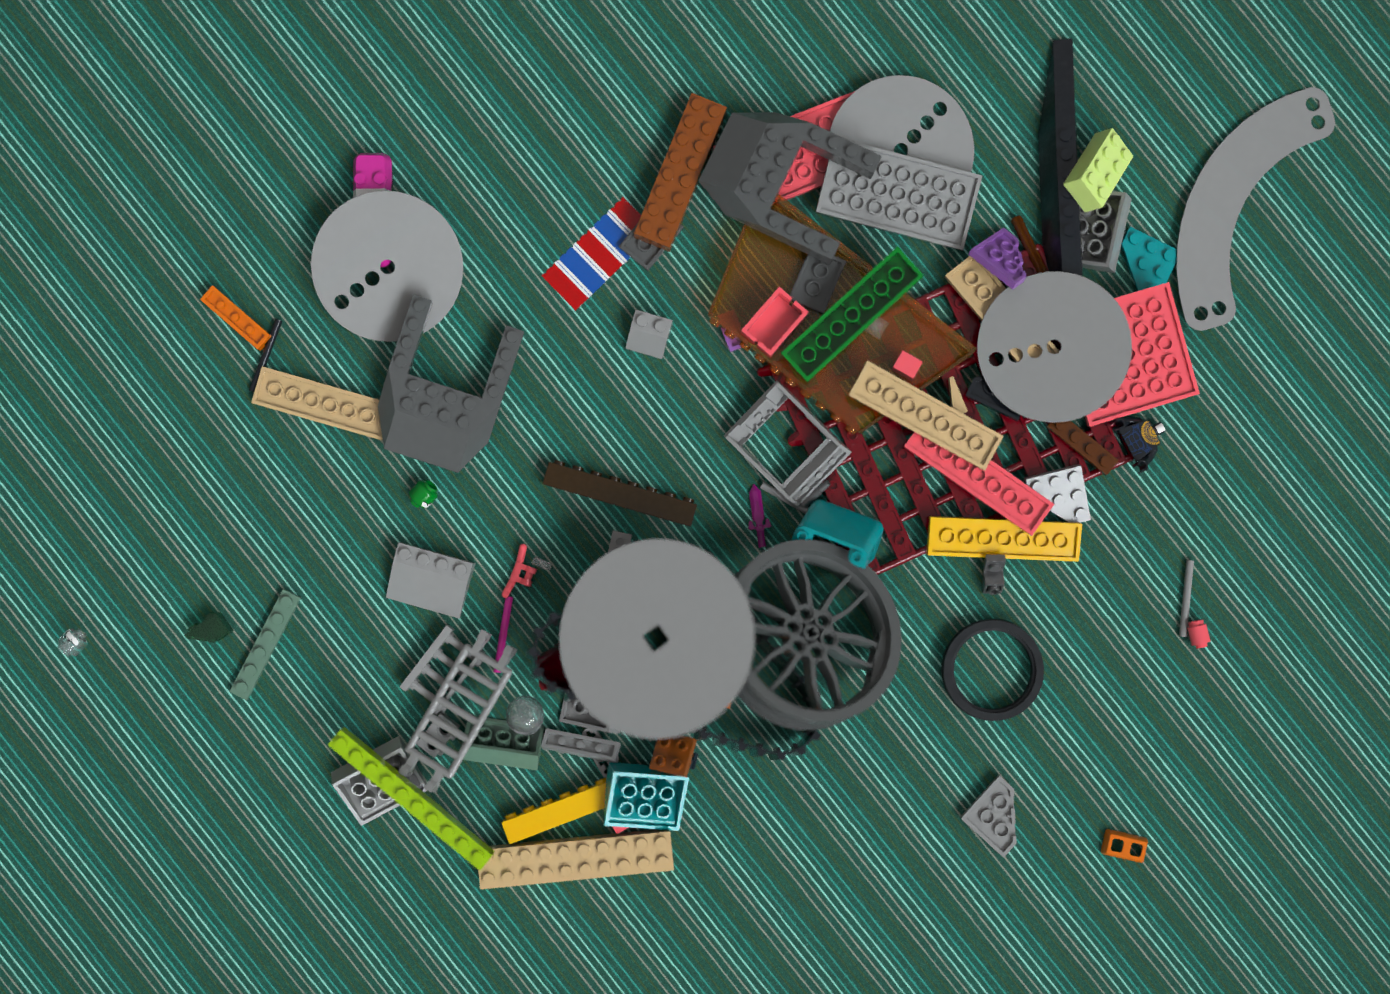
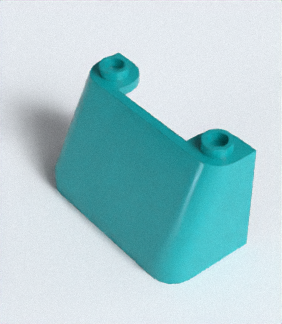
[791,500,884,569]

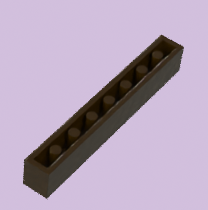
[543,460,697,527]

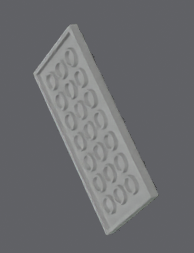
[815,140,982,251]

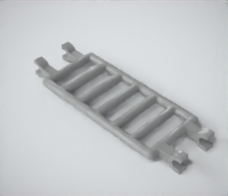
[399,629,517,793]

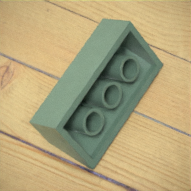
[461,716,545,770]

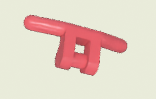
[502,544,537,598]

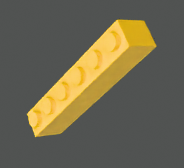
[501,778,606,844]

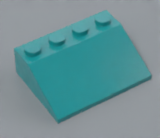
[603,762,689,831]

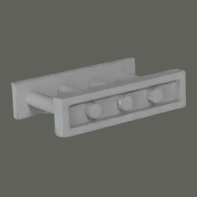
[400,625,485,715]

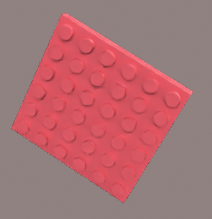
[1085,282,1200,427]

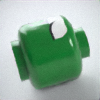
[409,480,438,508]

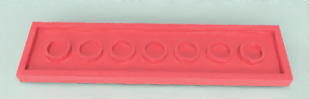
[904,432,1054,536]

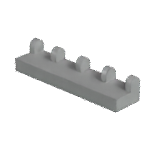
[541,728,621,763]

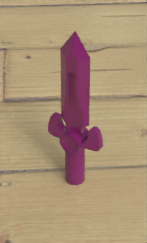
[748,484,771,548]

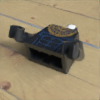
[1111,416,1165,474]

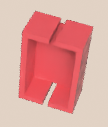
[740,287,808,359]

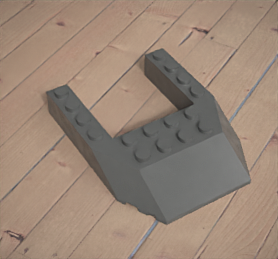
[699,112,882,265]
[378,294,524,473]

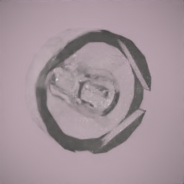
[506,696,544,736]

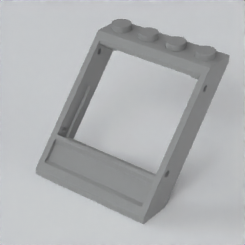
[724,380,852,507]

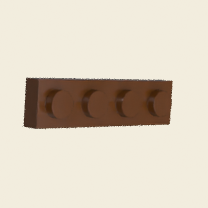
[1046,421,1119,476]

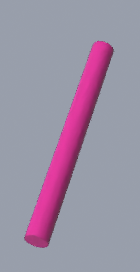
[493,596,513,673]

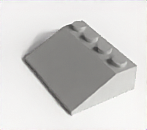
[1080,191,1132,273]
[386,542,476,619]
[331,736,427,826]

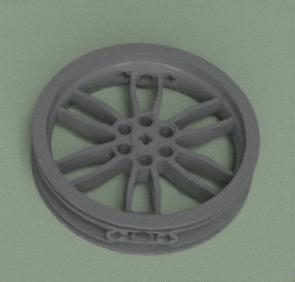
[734,540,901,730]

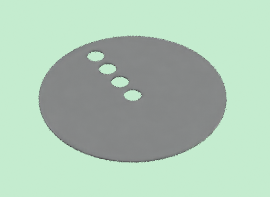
[830,75,974,172]
[311,191,463,342]
[977,272,1132,422]

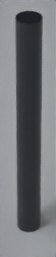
[249,319,283,392]

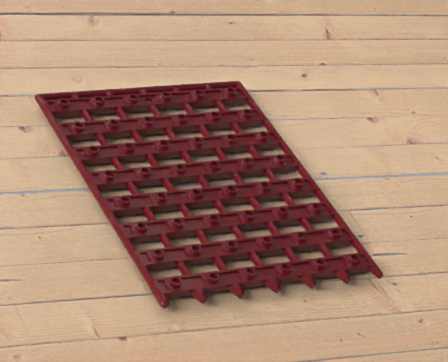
[757,244,1133,575]

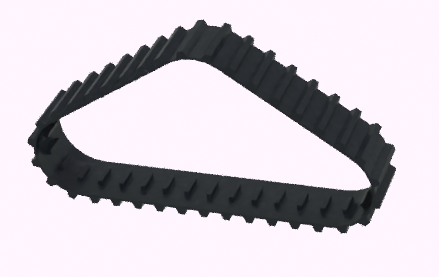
[526,612,821,760]

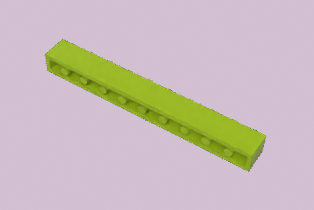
[328,727,495,871]

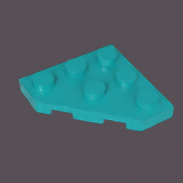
[1121,227,1177,291]

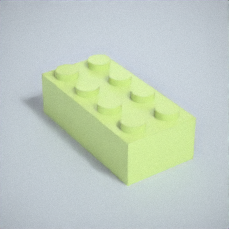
[1064,128,1133,212]

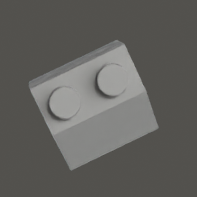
[626,310,673,359]

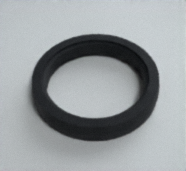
[941,619,1044,721]

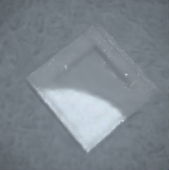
[531,557,553,571]

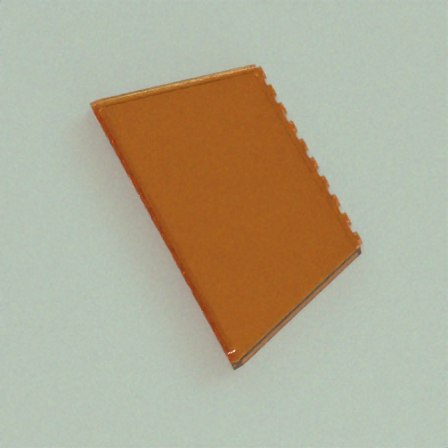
[708,194,977,435]

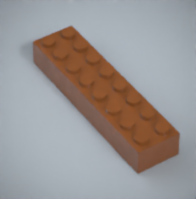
[634,93,727,252]

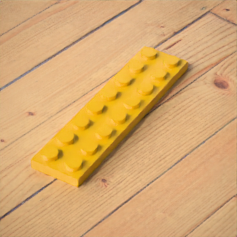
[926,516,1082,562]

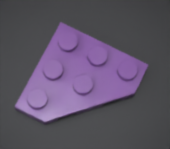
[968,228,1026,289]

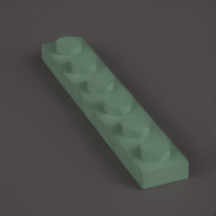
[229,589,301,700]

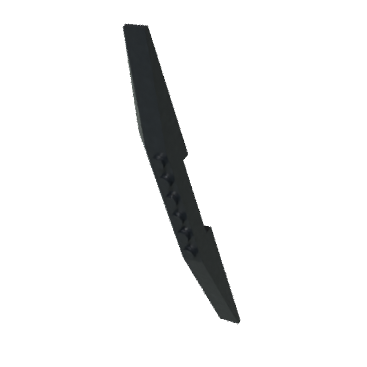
[1038,38,1083,277]

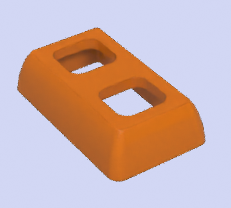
[1101,829,1148,863]

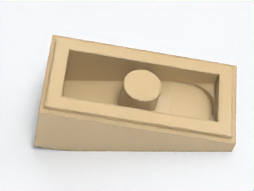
[948,377,968,414]

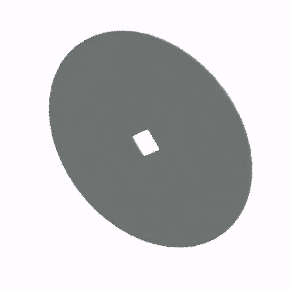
[559,539,755,739]

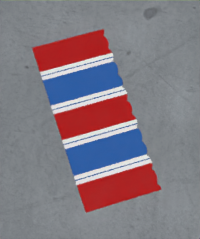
[541,197,641,311]

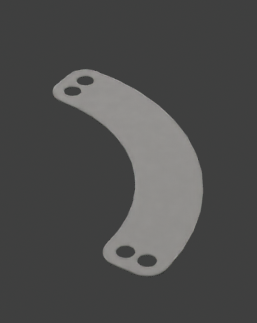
[1176,87,1335,331]

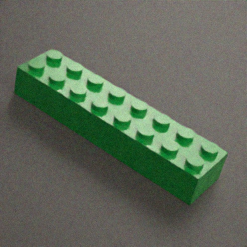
[781,247,924,382]

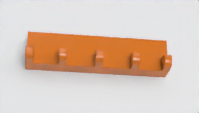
[200,285,271,351]

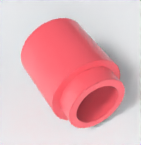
[1187,619,1211,649]

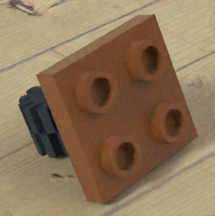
[649,735,699,778]

